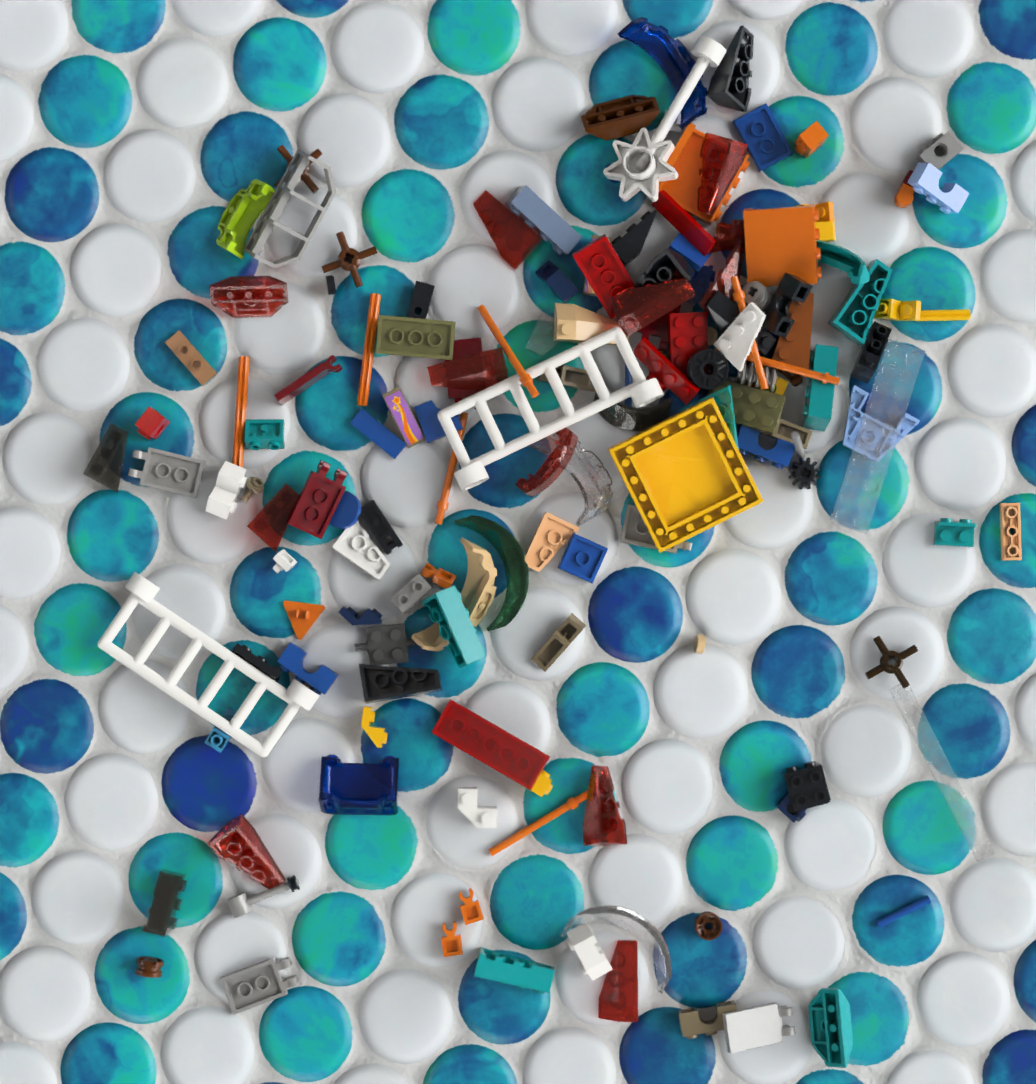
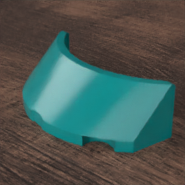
[817,240,870,286]

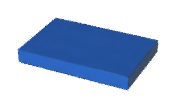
[732,103,793,172]

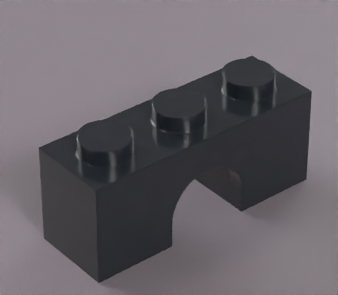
[762,273,813,338]

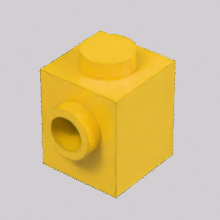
[531,770,553,797]

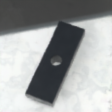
[407,281,435,319]

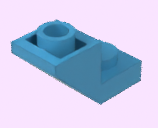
[204,707,237,753]

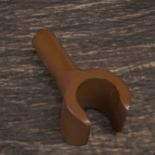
[777,369,803,387]

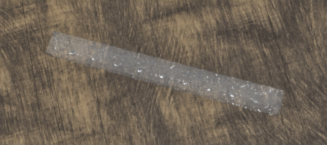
[889,684,995,862]

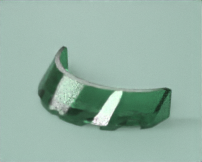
[454,515,529,631]

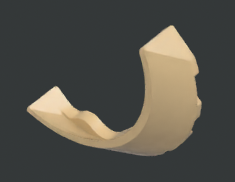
[411,538,497,652]

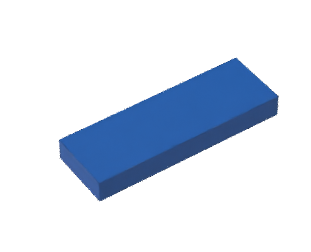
[350,409,407,459]

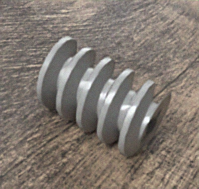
[742,281,774,313]
[735,361,777,393]

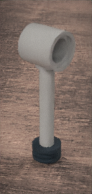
[227,875,300,918]

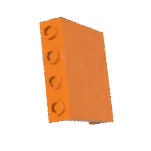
[659,122,750,225]
[743,204,822,287]

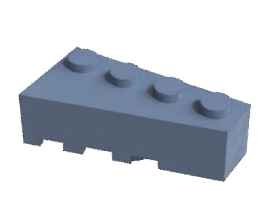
[504,185,582,255]

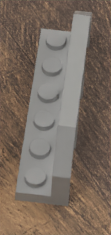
[243,149,336,269]

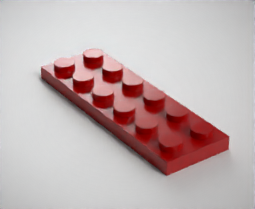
[431,699,550,790]

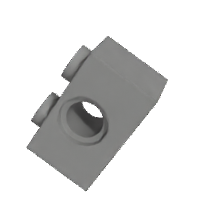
[916,131,963,170]
[390,573,432,613]

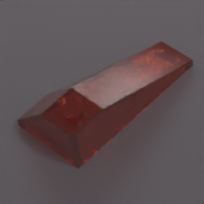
[697,132,748,216]
[473,191,542,270]
[699,241,745,315]
[611,278,696,336]
[427,347,508,390]
[582,765,627,846]
[208,814,286,889]
[598,940,638,1022]

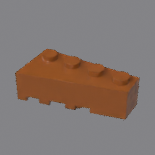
[771,292,814,369]

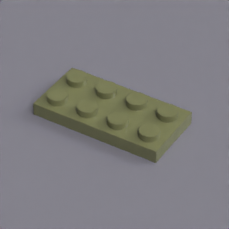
[376,315,456,360]
[707,381,786,434]

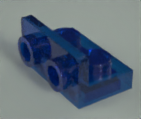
[682,265,716,305]

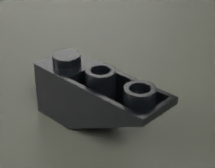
[611,210,657,267]
[850,321,892,384]

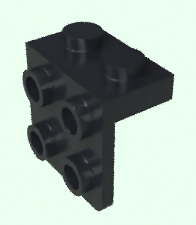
[781,761,831,811]

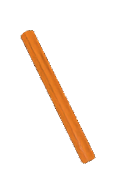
[357,293,381,406]
[232,356,250,468]

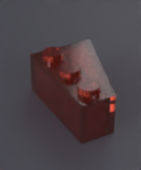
[247,483,299,552]

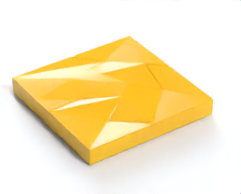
[608,396,764,553]

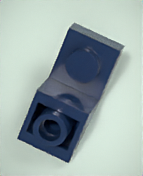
[535,260,579,303]
[338,607,383,625]

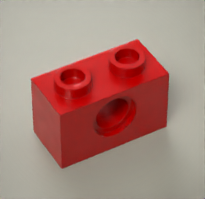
[135,407,170,439]

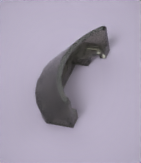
[593,392,673,432]

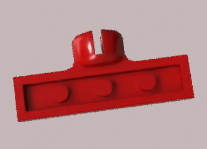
[633,338,700,405]

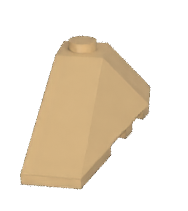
[553,303,630,345]

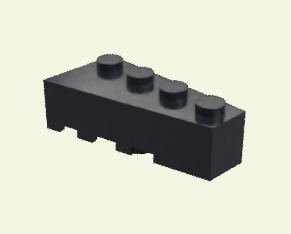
[359,664,443,704]

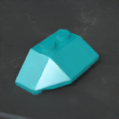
[808,988,853,1068]

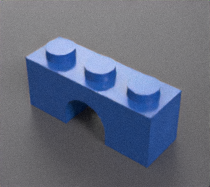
[737,425,795,469]
[277,642,339,695]

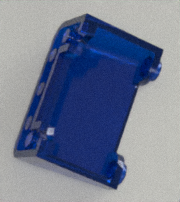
[319,755,399,816]

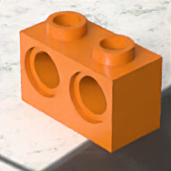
[794,121,829,158]

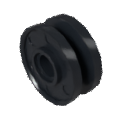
[686,349,729,390]

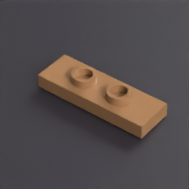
[165,330,218,386]

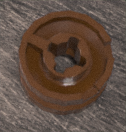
[694,911,722,940]
[135,956,164,978]

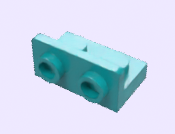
[244,419,285,450]
[934,518,977,547]

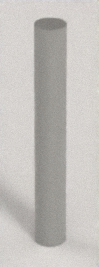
[791,431,805,459]

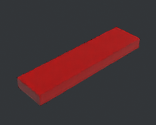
[652,190,716,256]

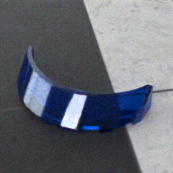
[618,17,708,130]

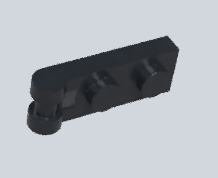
[360,500,403,555]
[232,643,281,682]

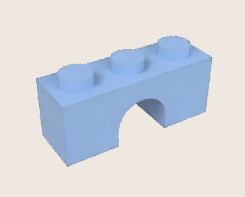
[907,162,969,214]

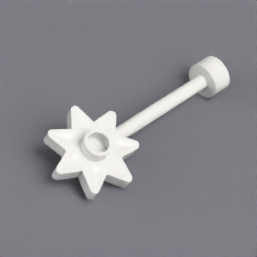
[603,36,726,202]

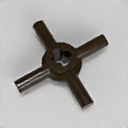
[865,636,918,689]

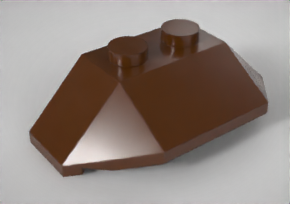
[581,95,660,141]

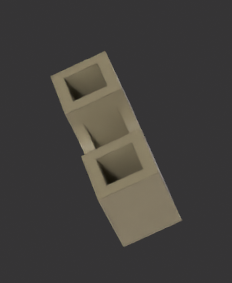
[677,1000,737,1039]

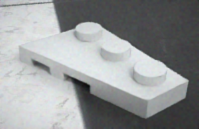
[713,302,766,372]
[332,521,390,581]

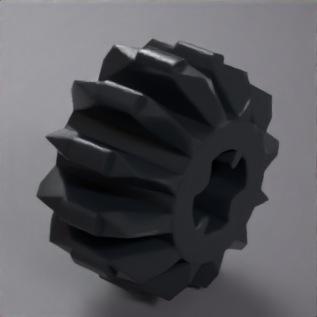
[788,457,821,490]

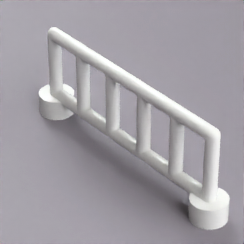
[437,326,664,491]
[97,571,320,757]

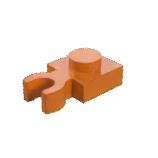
[421,563,456,589]
[459,888,484,925]
[441,921,463,957]

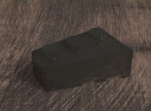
[83,423,129,493]
[142,869,187,937]

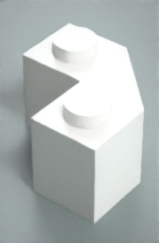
[205,461,248,520]
[458,787,497,828]
[566,921,613,981]

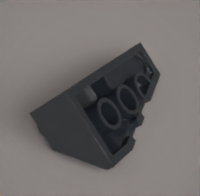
[707,26,754,112]
[620,248,695,321]
[705,290,777,366]

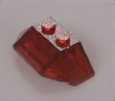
[210,276,288,318]

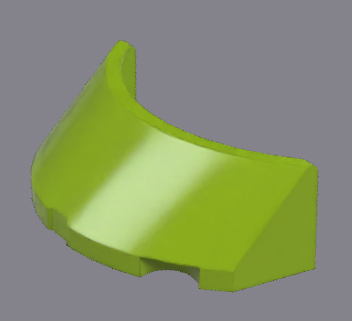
[216,179,275,259]

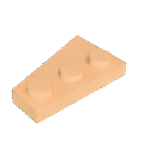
[521,512,580,572]

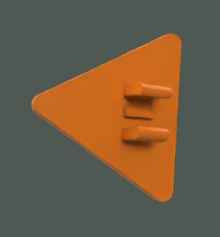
[283,600,325,640]

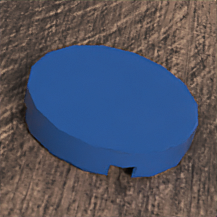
[329,491,361,529]

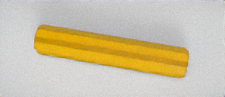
[920,309,971,321]

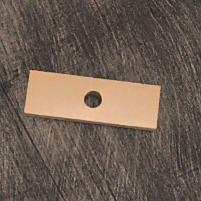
[999,503,1022,561]

